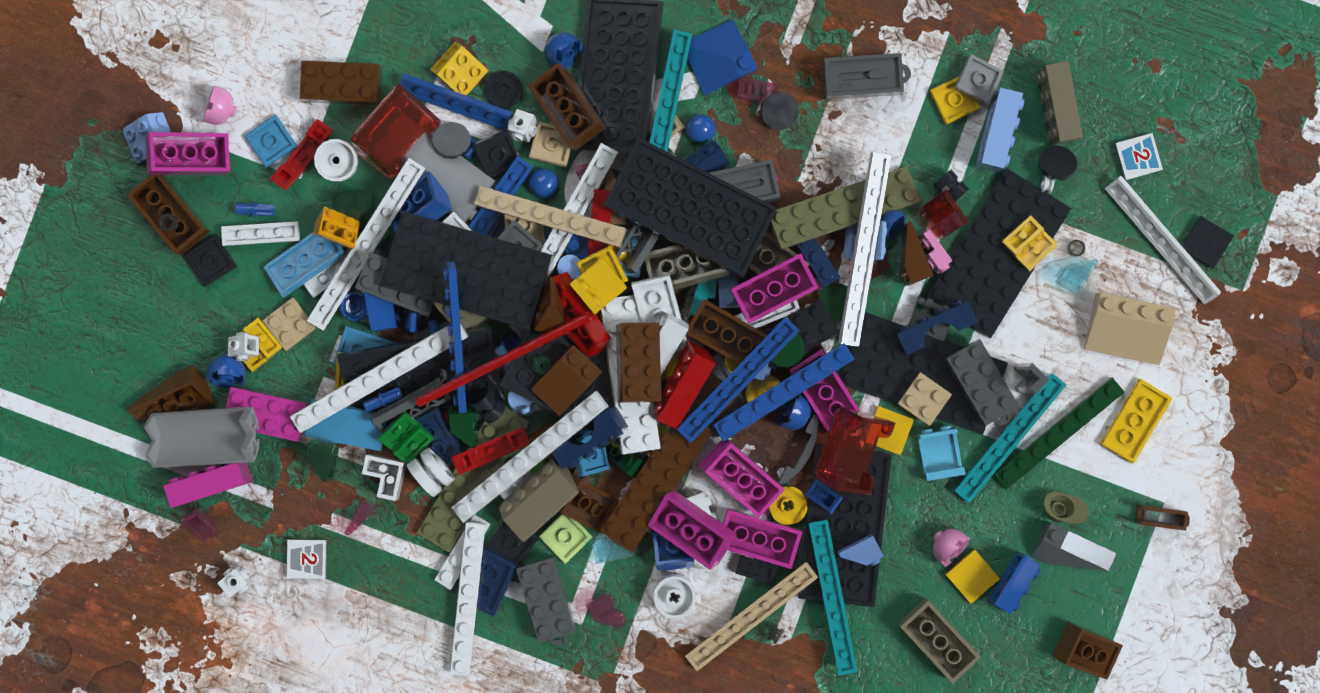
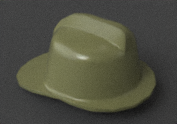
[1044,491,1089,524]

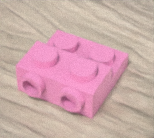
[918,229,952,274]

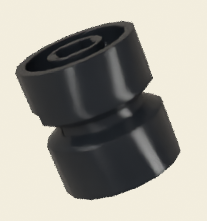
[933,169,969,206]
[469,387,505,424]

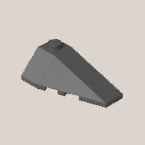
[1030,521,1117,571]

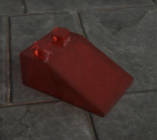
[919,190,969,239]

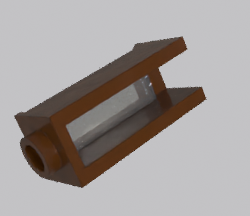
[1134,504,1190,531]

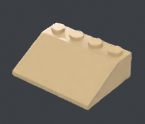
[1084,293,1176,365]

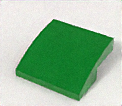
[377,411,434,464]

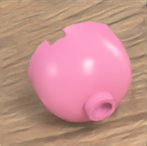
[203,85,236,125]
[932,528,970,567]

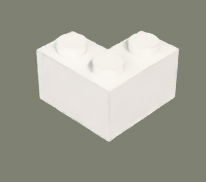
[362,454,406,501]

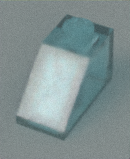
[1055,259,1099,294]
[592,534,634,564]

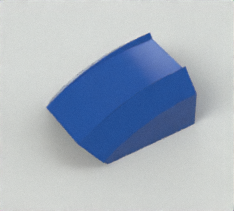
[652,529,695,571]

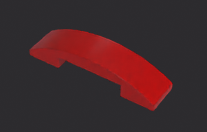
[270,119,333,191]
[451,427,530,475]

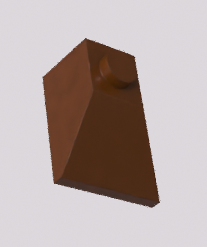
[534,277,566,333]

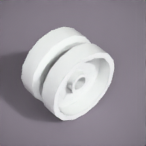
[314,139,359,181]
[407,447,455,497]
[653,573,696,619]

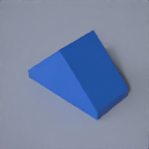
[805,480,843,514]

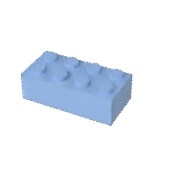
[975,87,1024,173]

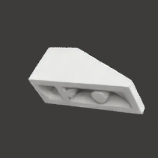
[659,313,689,375]

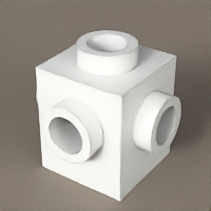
[508,109,538,142]
[228,332,259,361]
[218,566,251,598]

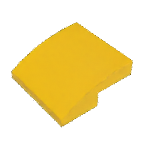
[1002,215,1058,272]
[242,318,283,373]

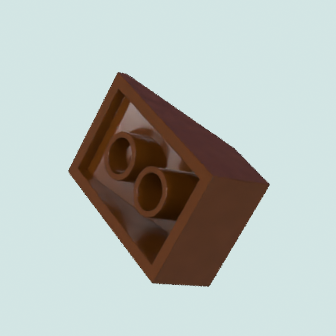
[899,222,934,286]
[530,345,602,416]
[559,472,620,533]
[1052,621,1123,680]

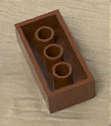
[300,61,382,105]
[528,62,606,150]
[127,175,211,256]
[686,299,767,364]
[616,323,662,403]

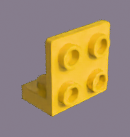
[430,41,488,96]
[570,258,627,314]

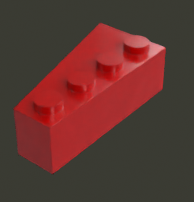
[553,272,611,358]
[653,341,716,429]

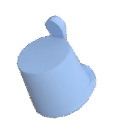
[556,255,581,281]
[508,391,535,416]

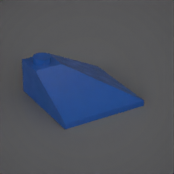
[687,20,757,96]

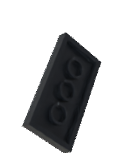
[763,299,840,370]

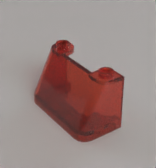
[351,84,441,179]
[816,407,896,495]

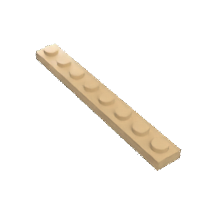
[474,186,626,248]
[685,562,818,671]

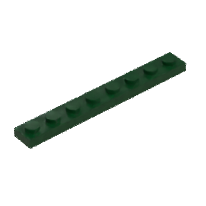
[993,377,1125,489]

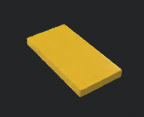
[1099,378,1173,464]

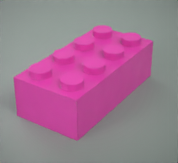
[145,132,230,175]
[731,253,819,324]
[788,350,863,436]
[226,387,310,442]
[699,439,785,518]
[164,463,253,508]
[648,490,737,570]
[723,508,802,569]

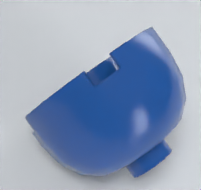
[544,32,583,69]
[206,354,246,387]
[776,394,812,430]

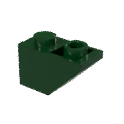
[448,404,478,448]
[607,446,646,478]

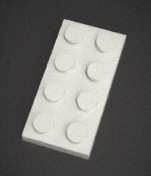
[631,274,687,351]

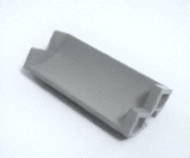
[370,113,495,223]
[144,407,259,468]

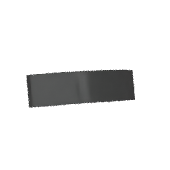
[778,414,818,485]

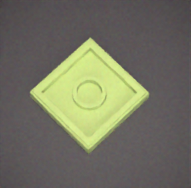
[539,514,593,564]

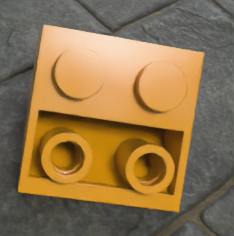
[313,207,360,249]

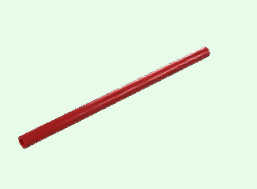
[415,312,592,407]

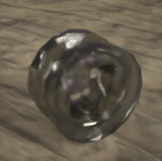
[159,214,179,232]
[1067,239,1085,257]
[767,624,784,644]

